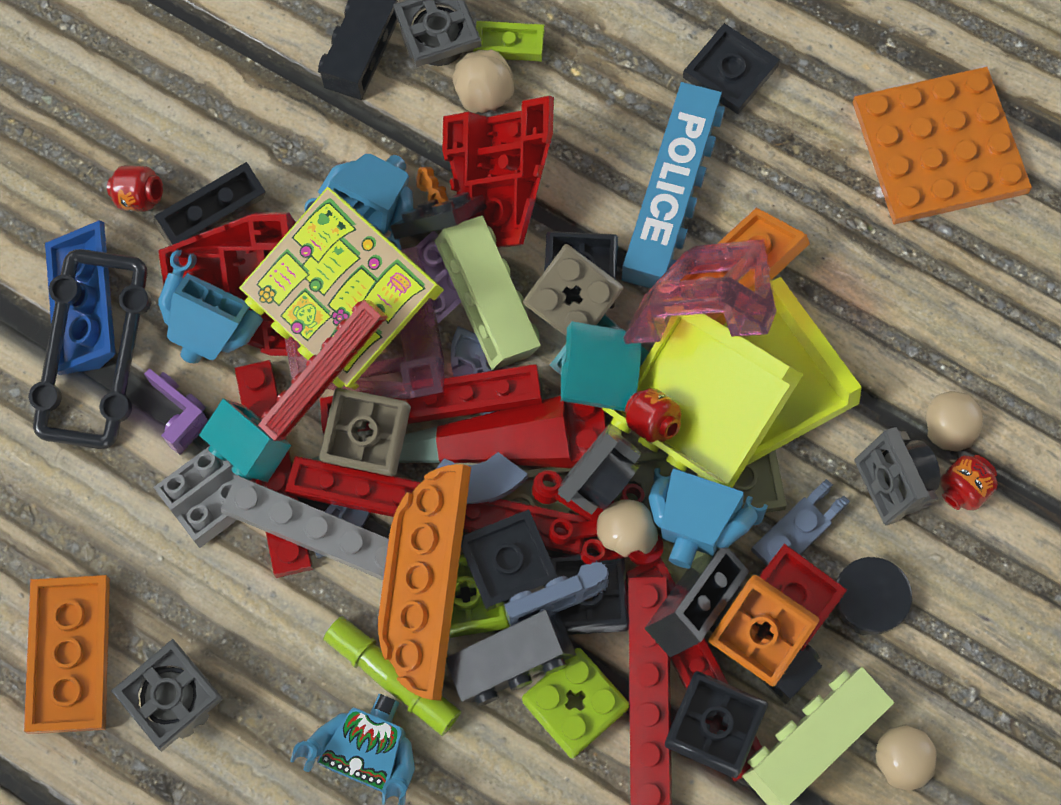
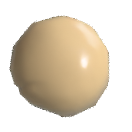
[925,391,983,451]
[597,500,658,557]
[875,725,937,791]

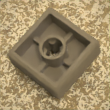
[523,244,623,336]
[319,388,411,476]

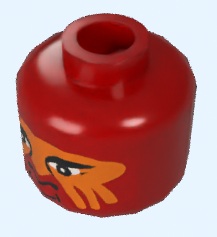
[107,165,163,212]
[625,388,682,444]
[940,455,998,511]

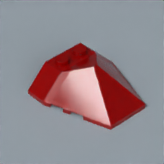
[442,96,554,248]
[158,212,302,356]

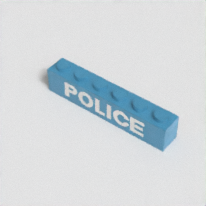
[622,82,725,292]

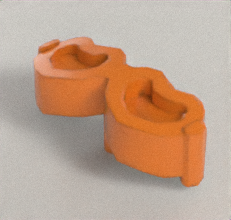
[416,167,448,203]

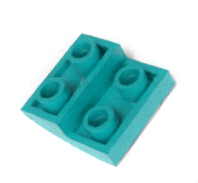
[561,321,641,411]

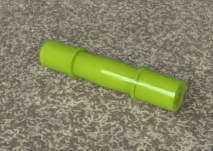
[323,616,461,736]

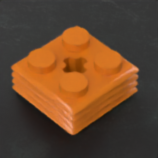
[709,575,819,686]

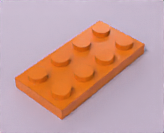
[657,207,810,325]
[24,575,110,734]

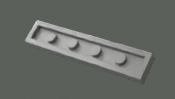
[221,476,389,580]

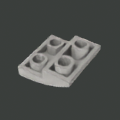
[153,447,237,548]

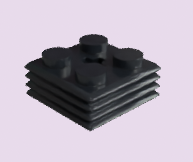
[544,231,618,309]
[549,553,629,635]
[664,671,768,778]

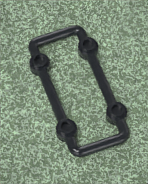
[28,249,152,449]

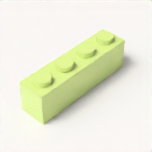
[435,216,541,370]
[742,667,895,805]

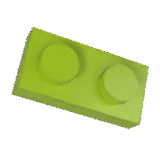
[473,21,545,62]

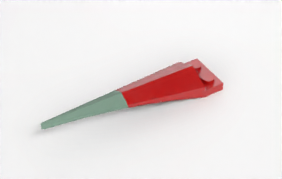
[312,396,607,469]

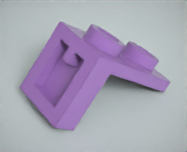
[144,369,208,455]

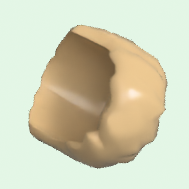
[452,49,515,113]

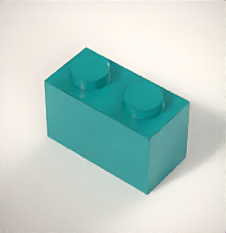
[199,398,292,482]

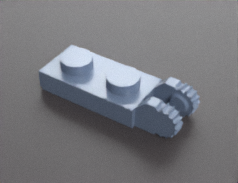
[751,479,850,566]
[504,561,609,626]

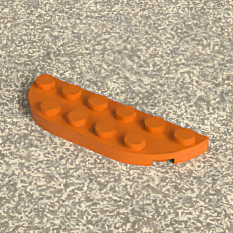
[378,464,472,701]

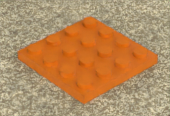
[853,67,1032,225]

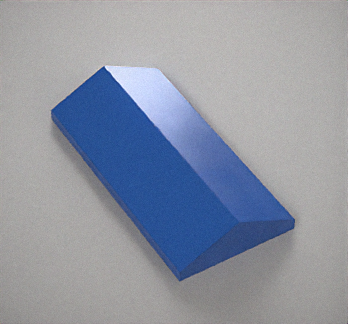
[45,220,116,375]

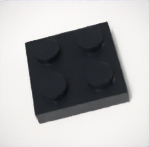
[683,23,780,114]
[390,192,487,240]
[461,509,558,611]

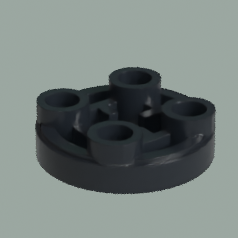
[835,557,912,635]

